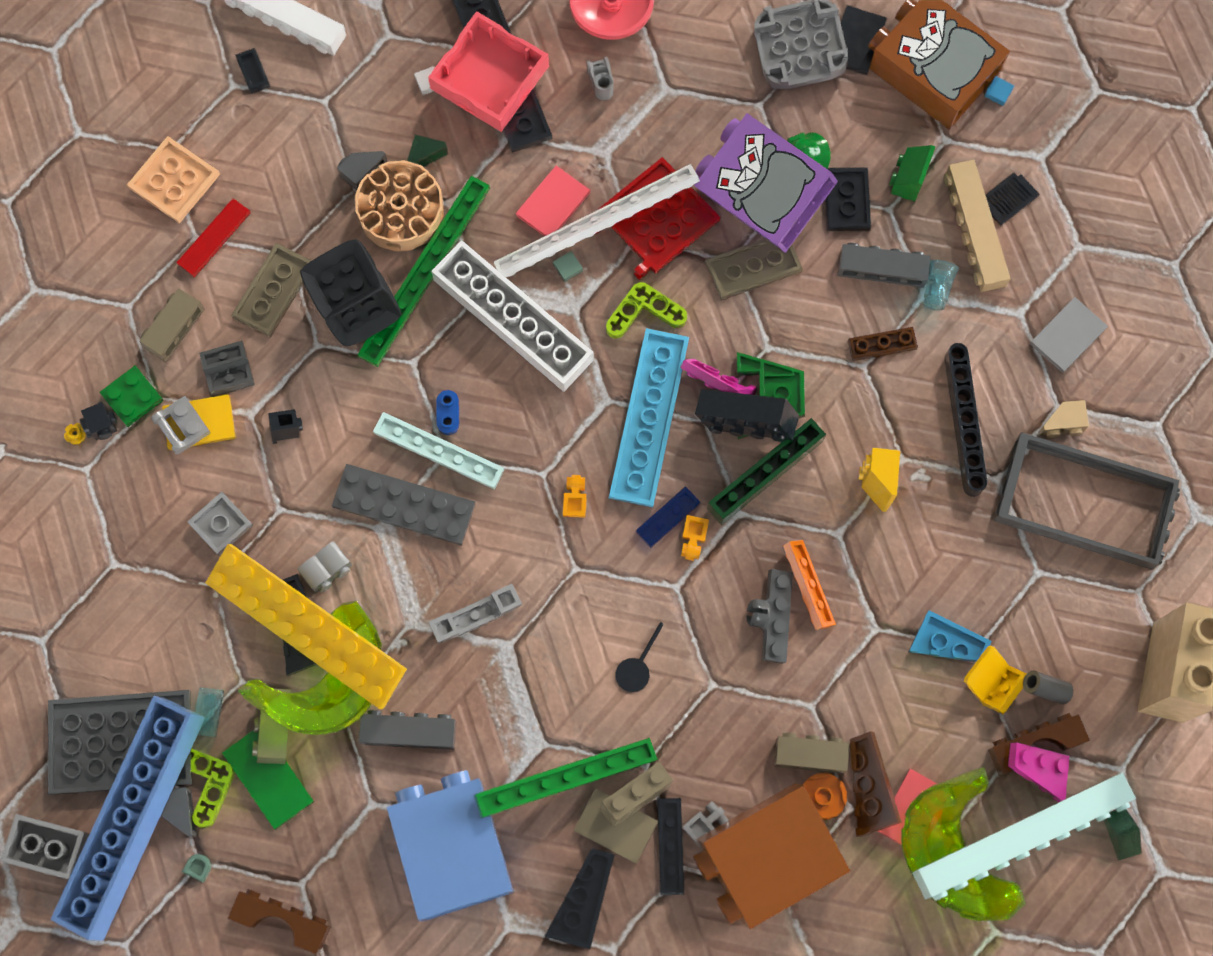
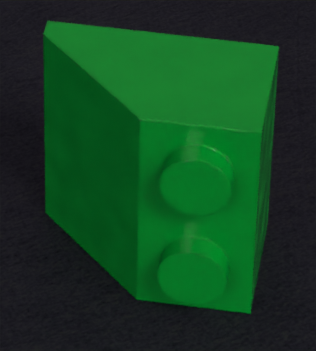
[889,145,936,202]

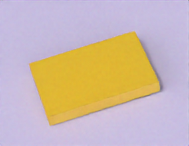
[162,394,236,450]

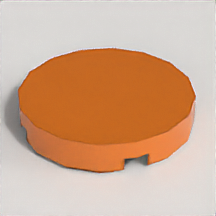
[803,773,847,820]

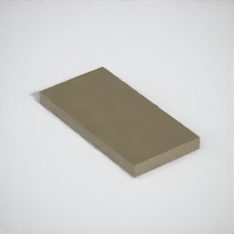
[705,238,803,301]
[231,243,311,338]

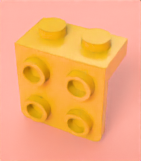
[964,645,1027,715]

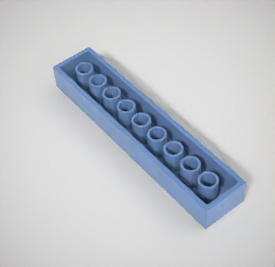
[50,696,205,941]

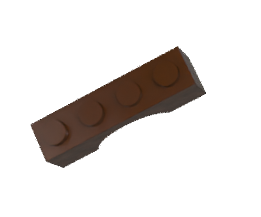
[988,713,1090,776]
[227,889,331,955]

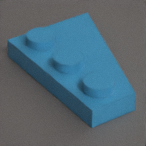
[908,610,992,662]

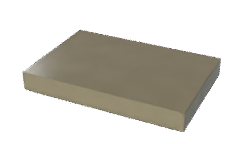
[574,788,658,864]

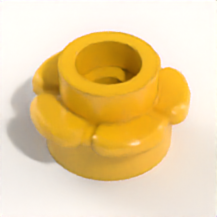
[64,423,86,445]

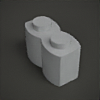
[297,541,352,593]

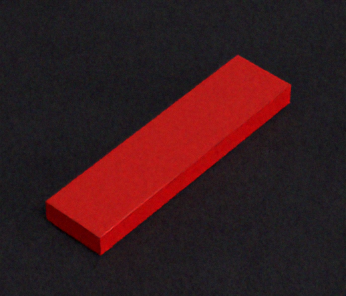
[176,198,251,278]

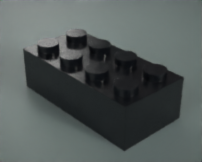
[695,389,799,442]

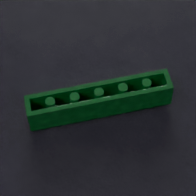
[707,418,826,526]

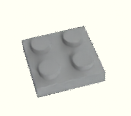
[188,492,253,556]

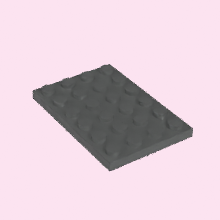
[48,690,192,795]

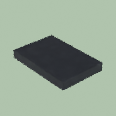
[841,5,887,75]
[825,167,871,231]

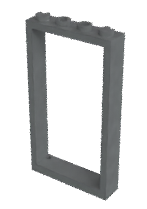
[994,432,1180,570]

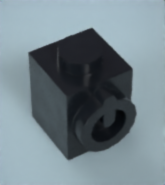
[79,402,118,441]

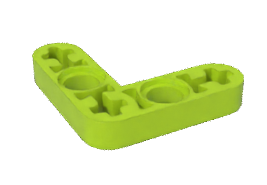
[606,282,687,339]
[191,749,235,828]

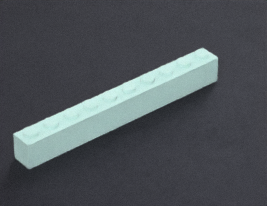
[912,773,1136,901]

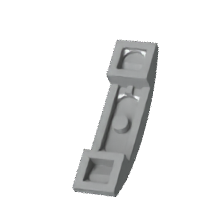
[428,584,522,643]

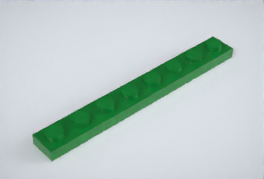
[474,738,658,819]

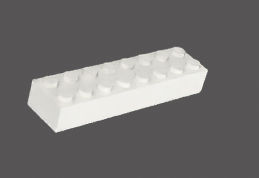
[431,240,594,392]

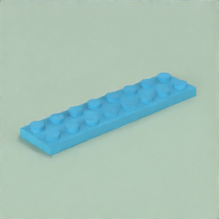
[609,328,689,508]

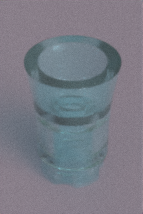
[923,260,959,311]

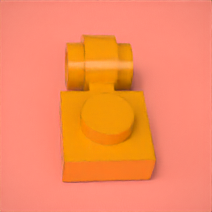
[563,475,587,518]
[681,515,709,561]

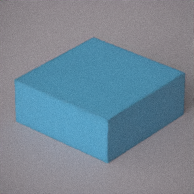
[984,76,1014,106]

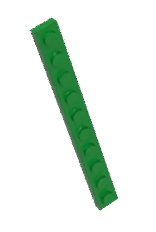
[358,175,490,368]

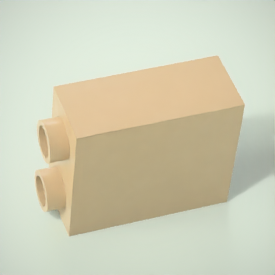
[1137,602,1213,723]

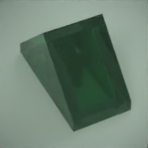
[407,135,448,167]
[1104,809,1142,861]

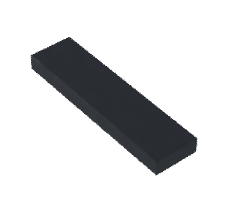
[657,798,684,895]

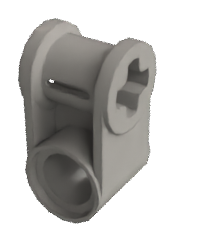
[586,57,613,100]

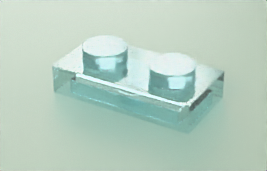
[195,687,224,737]

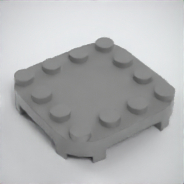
[754,0,848,90]

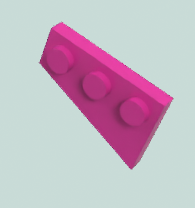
[680,359,757,395]
[1008,743,1070,803]

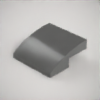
[199,341,255,397]

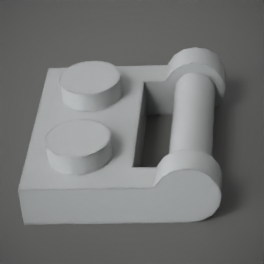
[151,396,211,454]

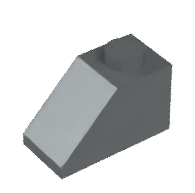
[337,151,388,191]
[161,787,197,837]

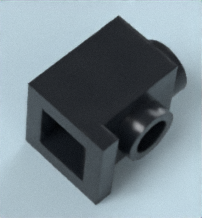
[268,409,303,444]

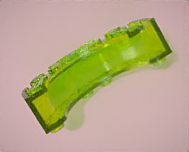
[237,601,382,735]
[901,767,1026,921]

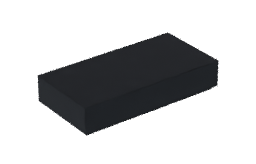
[235,48,271,94]

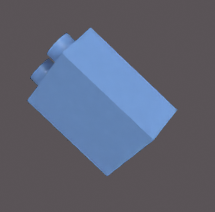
[387,771,514,922]

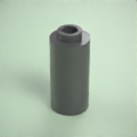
[1023,670,1074,704]

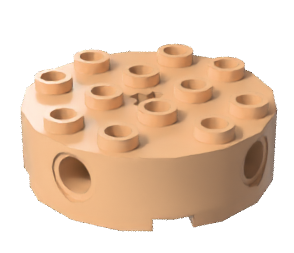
[355,160,444,251]

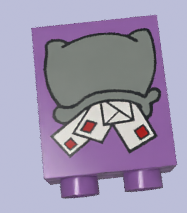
[694,113,838,253]

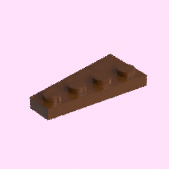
[850,731,902,837]

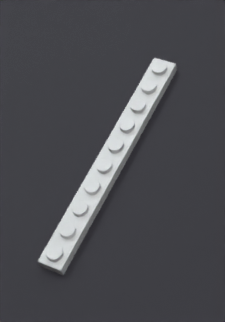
[494,164,699,277]

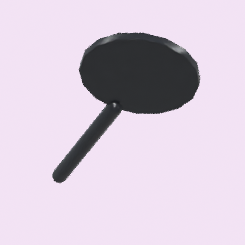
[615,622,664,692]

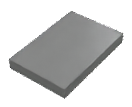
[1030,297,1108,373]

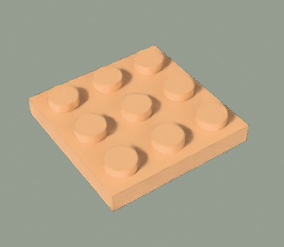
[127,136,220,224]

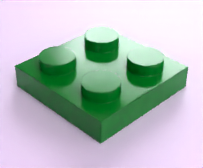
[99,365,163,427]

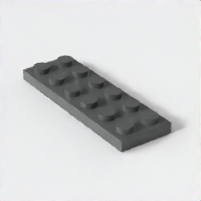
[332,464,476,546]

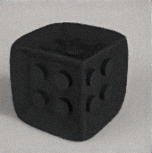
[300,239,401,347]

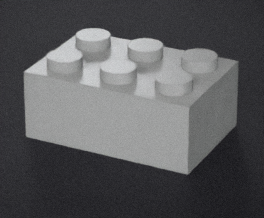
[0,814,90,880]

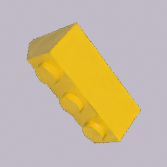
[858,448,900,512]

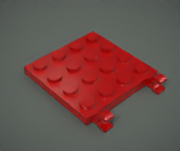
[595,157,721,280]

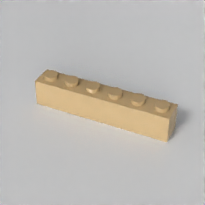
[944,160,1011,292]

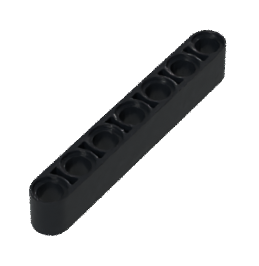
[945,343,988,497]

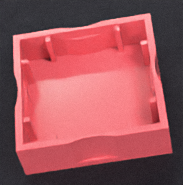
[428,12,549,132]

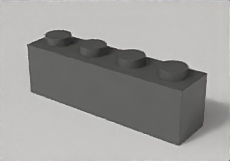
[837,243,930,288]
[359,710,457,750]

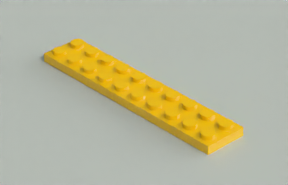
[205,544,407,709]

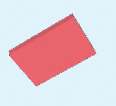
[516,166,590,237]
[877,768,952,855]

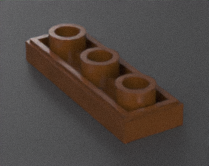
[848,327,918,361]

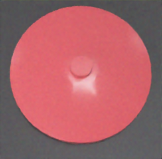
[569,0,654,40]

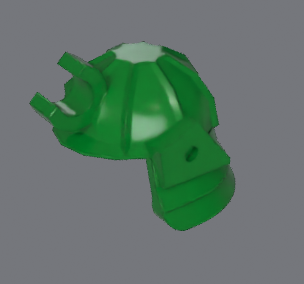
[787,132,831,169]

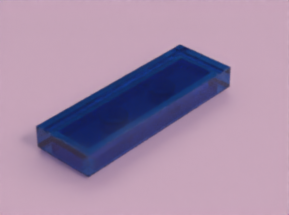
[636,486,701,548]

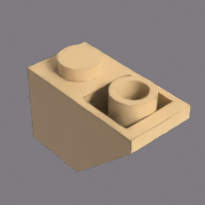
[1039,400,1089,438]

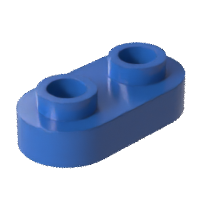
[436,390,460,435]

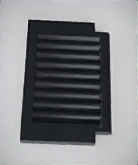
[985,173,1040,226]

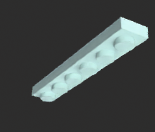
[373,412,504,490]

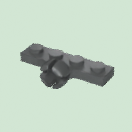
[746,569,793,664]

